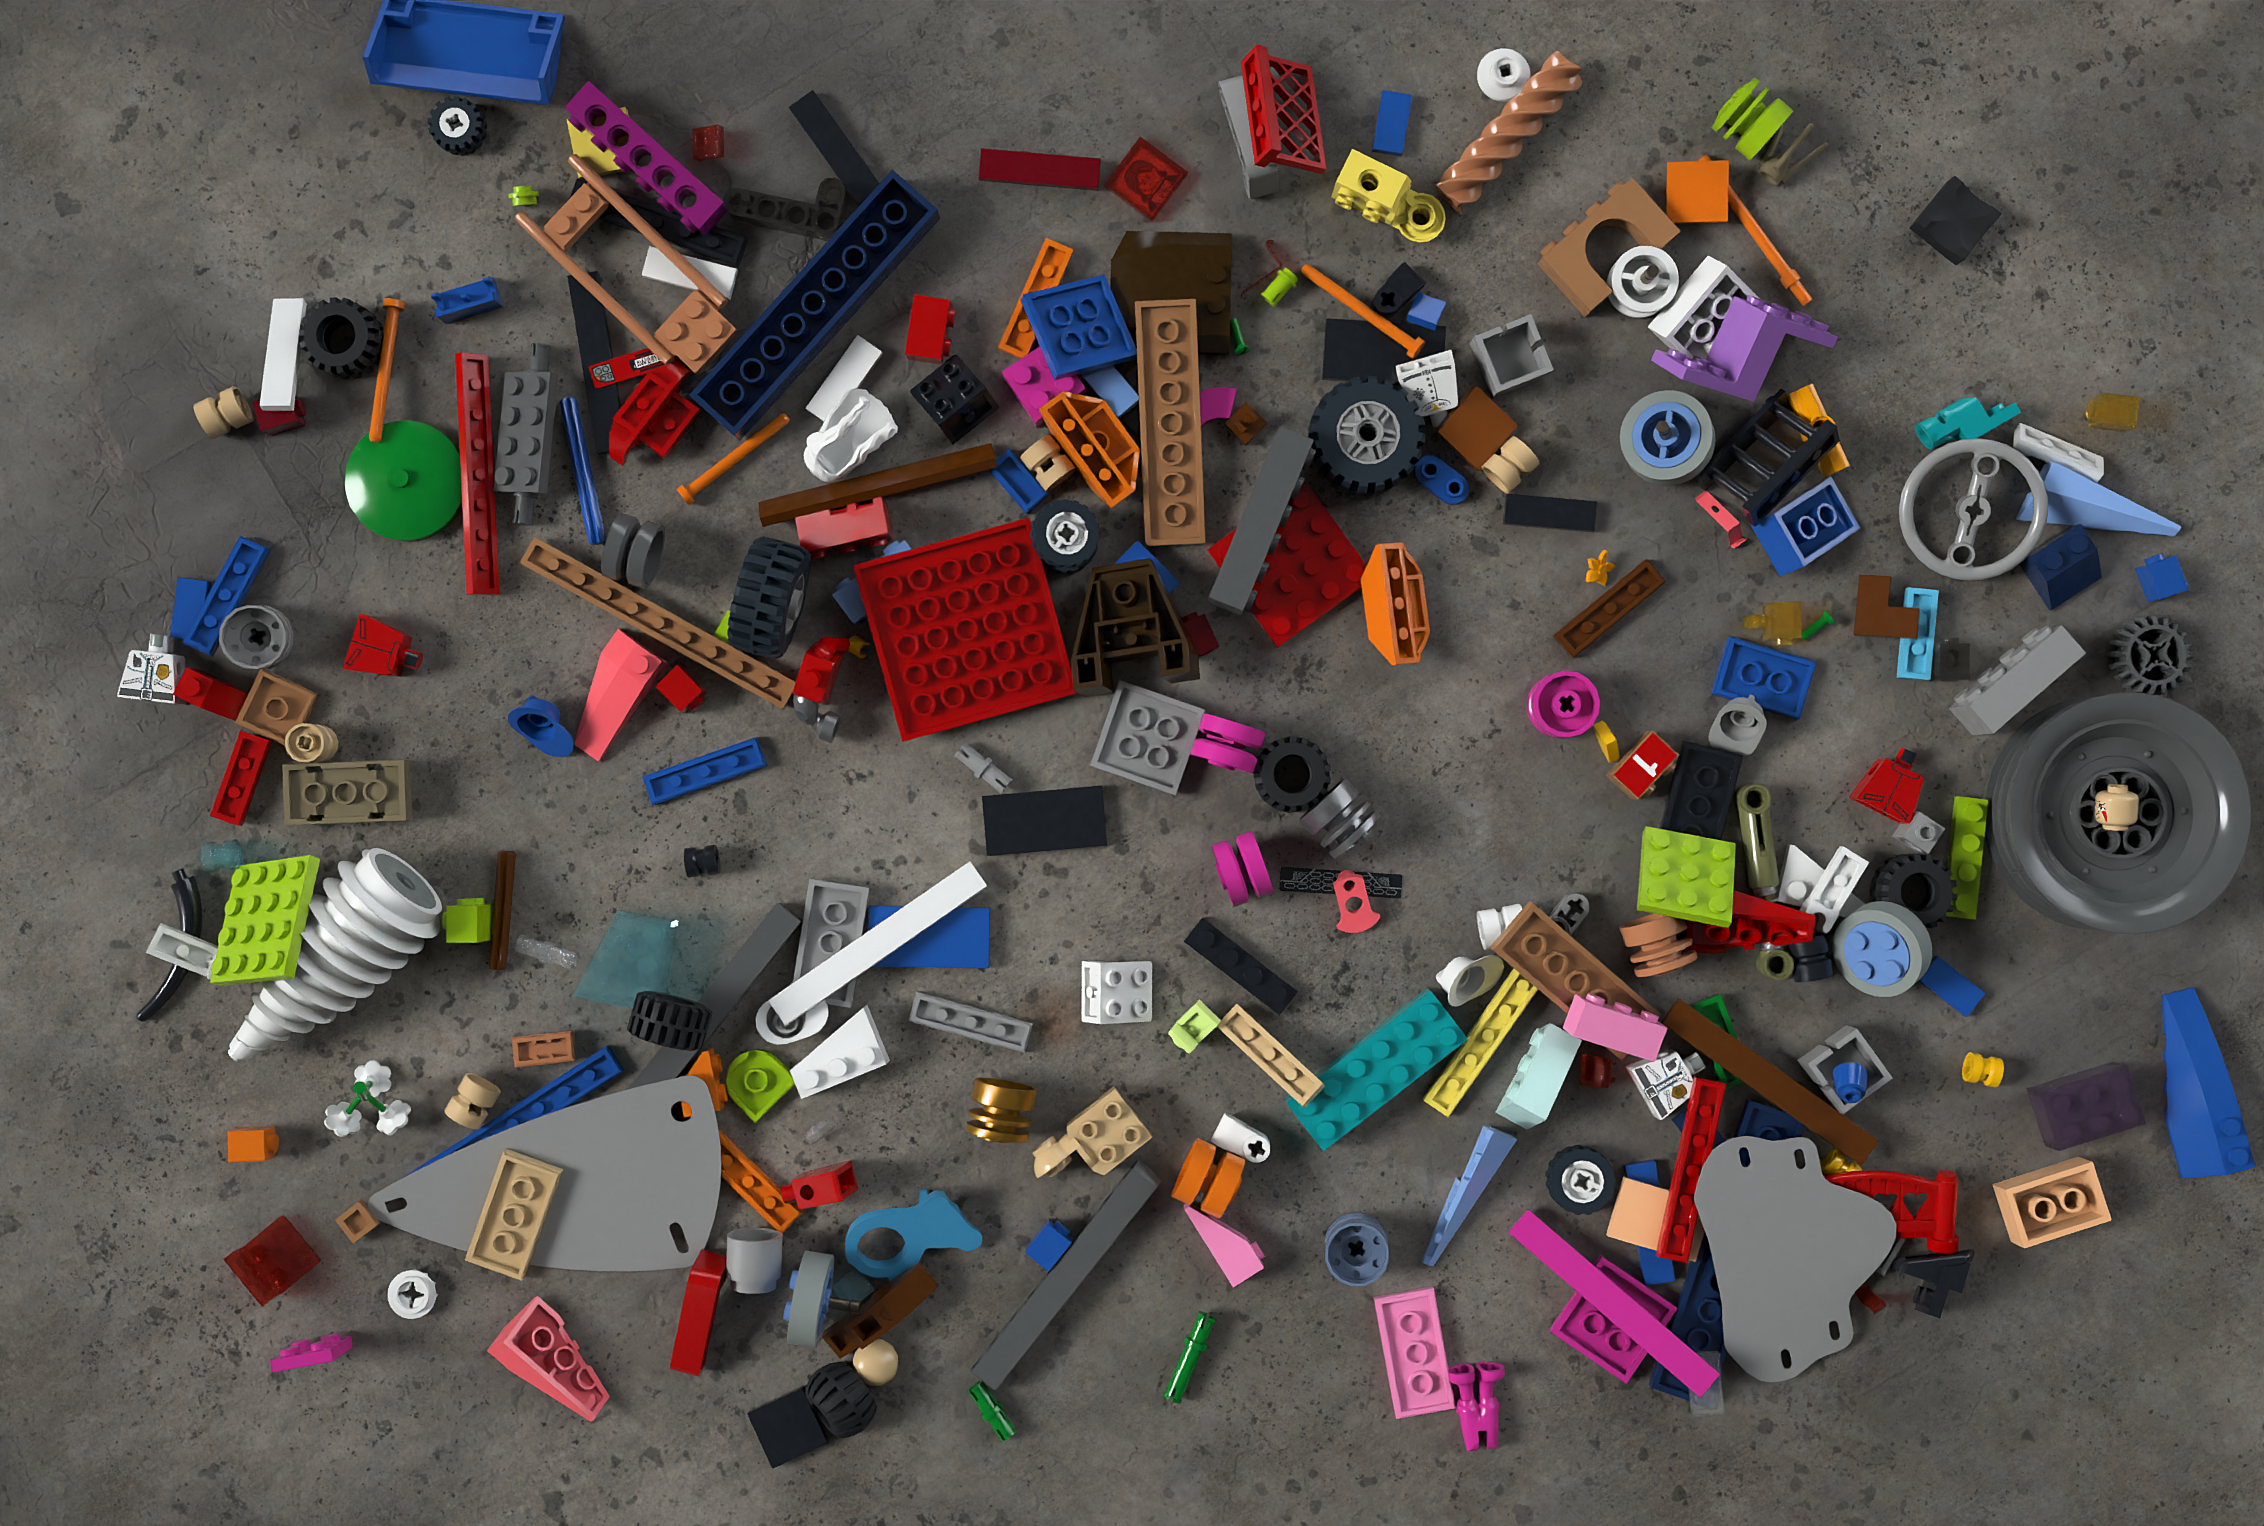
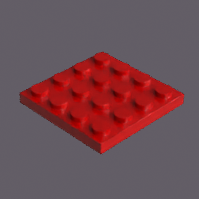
[1207,479,1367,648]

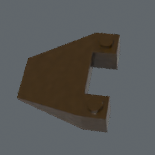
[1071,558,1200,697]

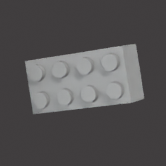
[1949,625,2086,735]

